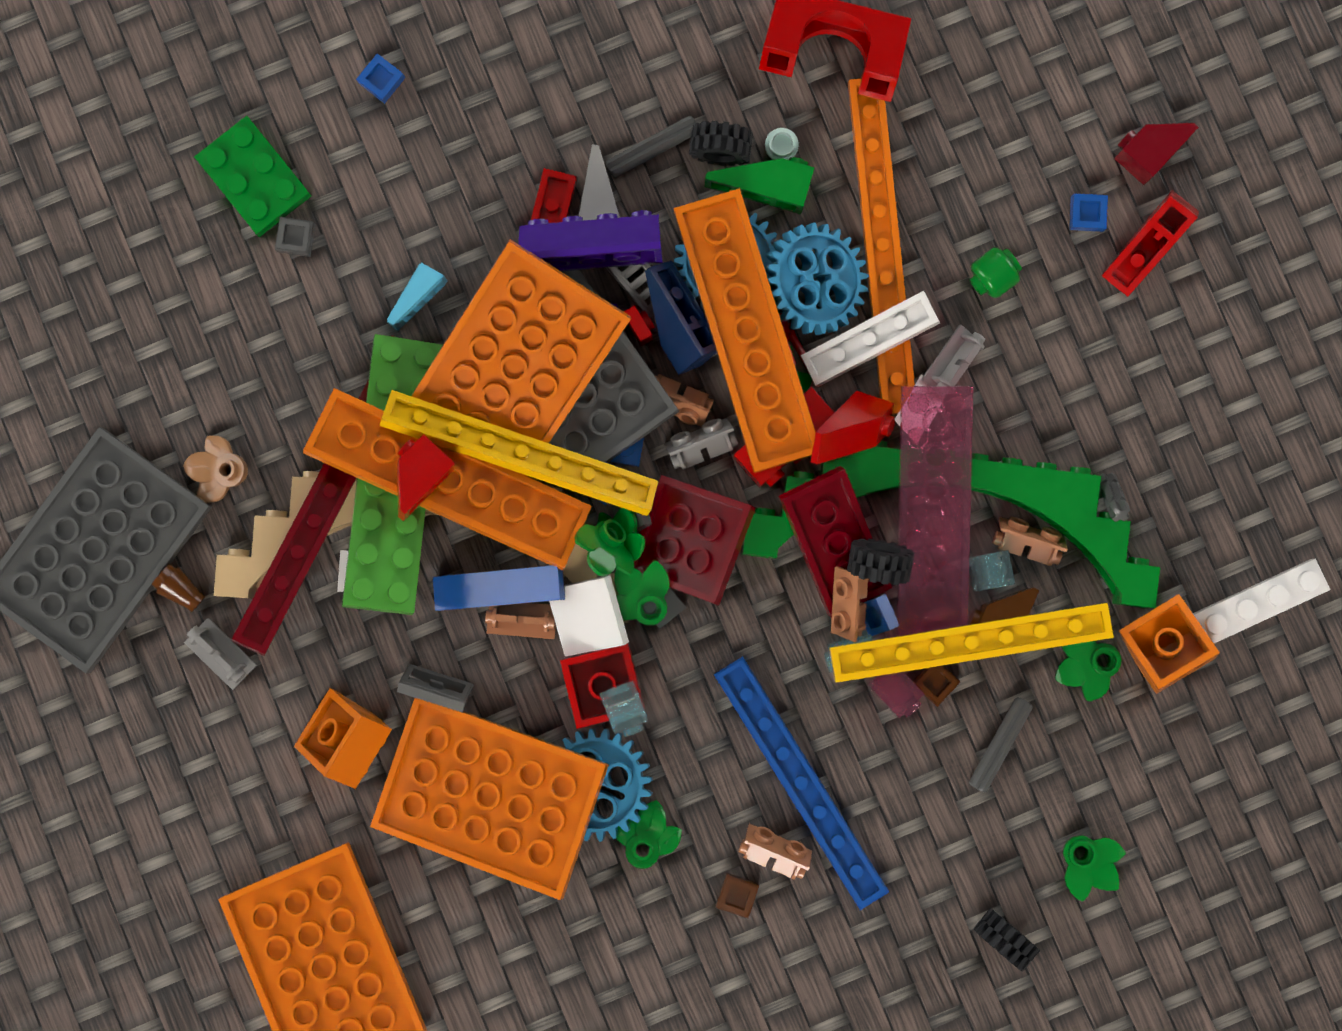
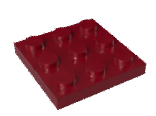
[634,475,756,606]

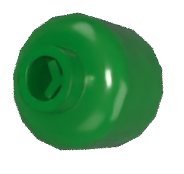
[969,247,1022,298]

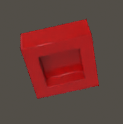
[624,305,655,346]

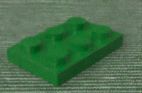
[194,115,312,237]

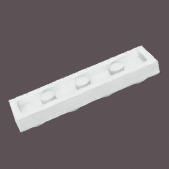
[801,291,940,387]
[1193,559,1330,643]

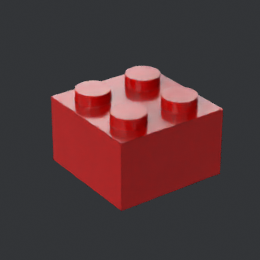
[560,643,645,729]

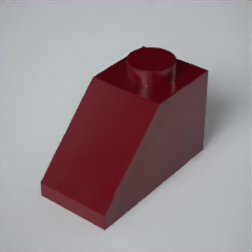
[1114,123,1199,185]

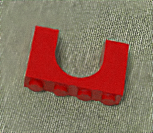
[759,0,912,102]

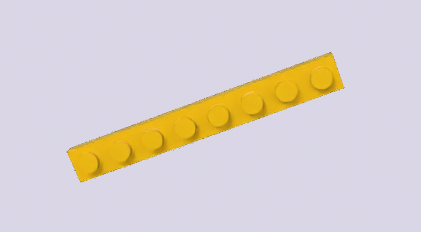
[379,390,658,516]
[829,603,1114,683]

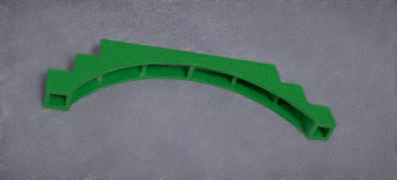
[741,441,1160,608]

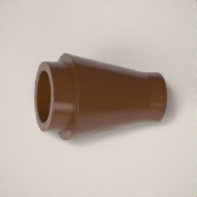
[151,564,205,612]

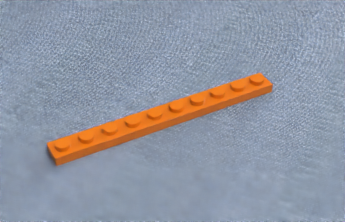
[848,79,915,415]

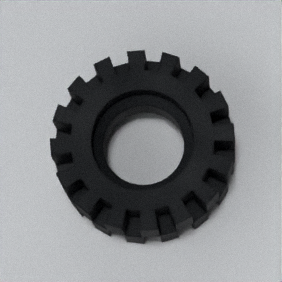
[689,121,753,166]
[847,539,915,585]
[973,907,1040,972]

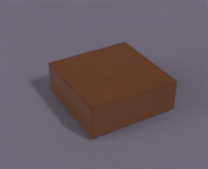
[911,665,960,707]
[715,873,759,919]

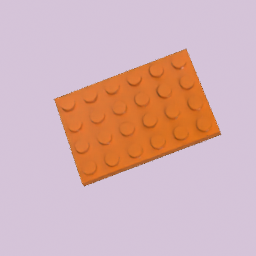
[411,239,631,476]
[370,698,609,900]
[218,842,427,1031]

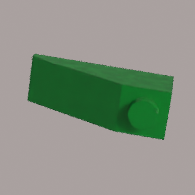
[704,157,815,214]

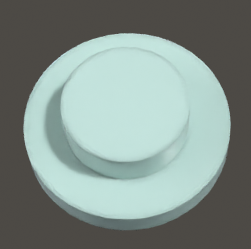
[765,128,799,160]

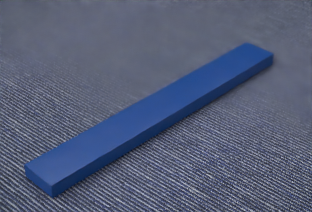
[714,656,889,910]

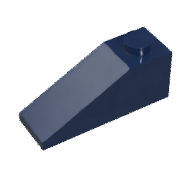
[645,260,717,375]

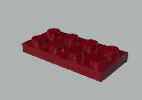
[778,466,892,618]

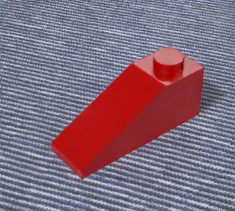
[1102,190,1199,297]
[810,391,896,464]

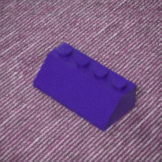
[518,210,663,271]

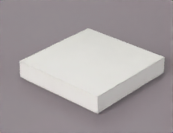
[549,575,629,657]

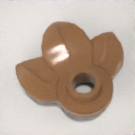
[183,436,248,503]

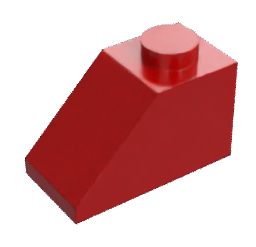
[397,434,455,522]

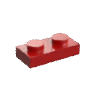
[531,168,577,223]

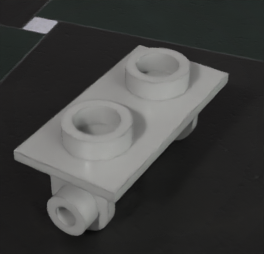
[921,324,986,399]
[664,418,738,470]
[184,618,257,690]

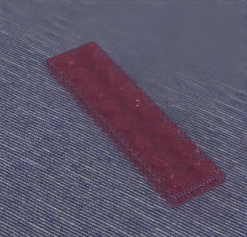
[897,386,973,636]

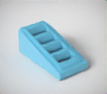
[387,263,448,330]

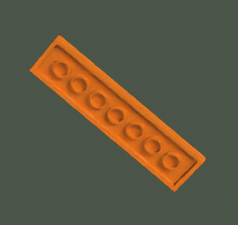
[674,188,816,473]
[303,388,592,571]

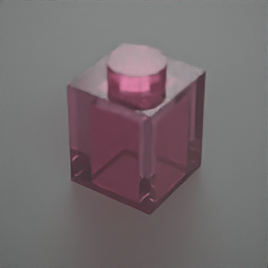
[867,672,925,718]

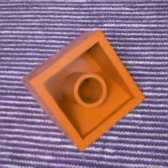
[1119,594,1220,694]
[294,688,392,789]

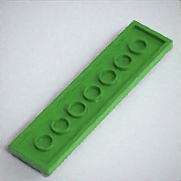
[342,334,443,615]

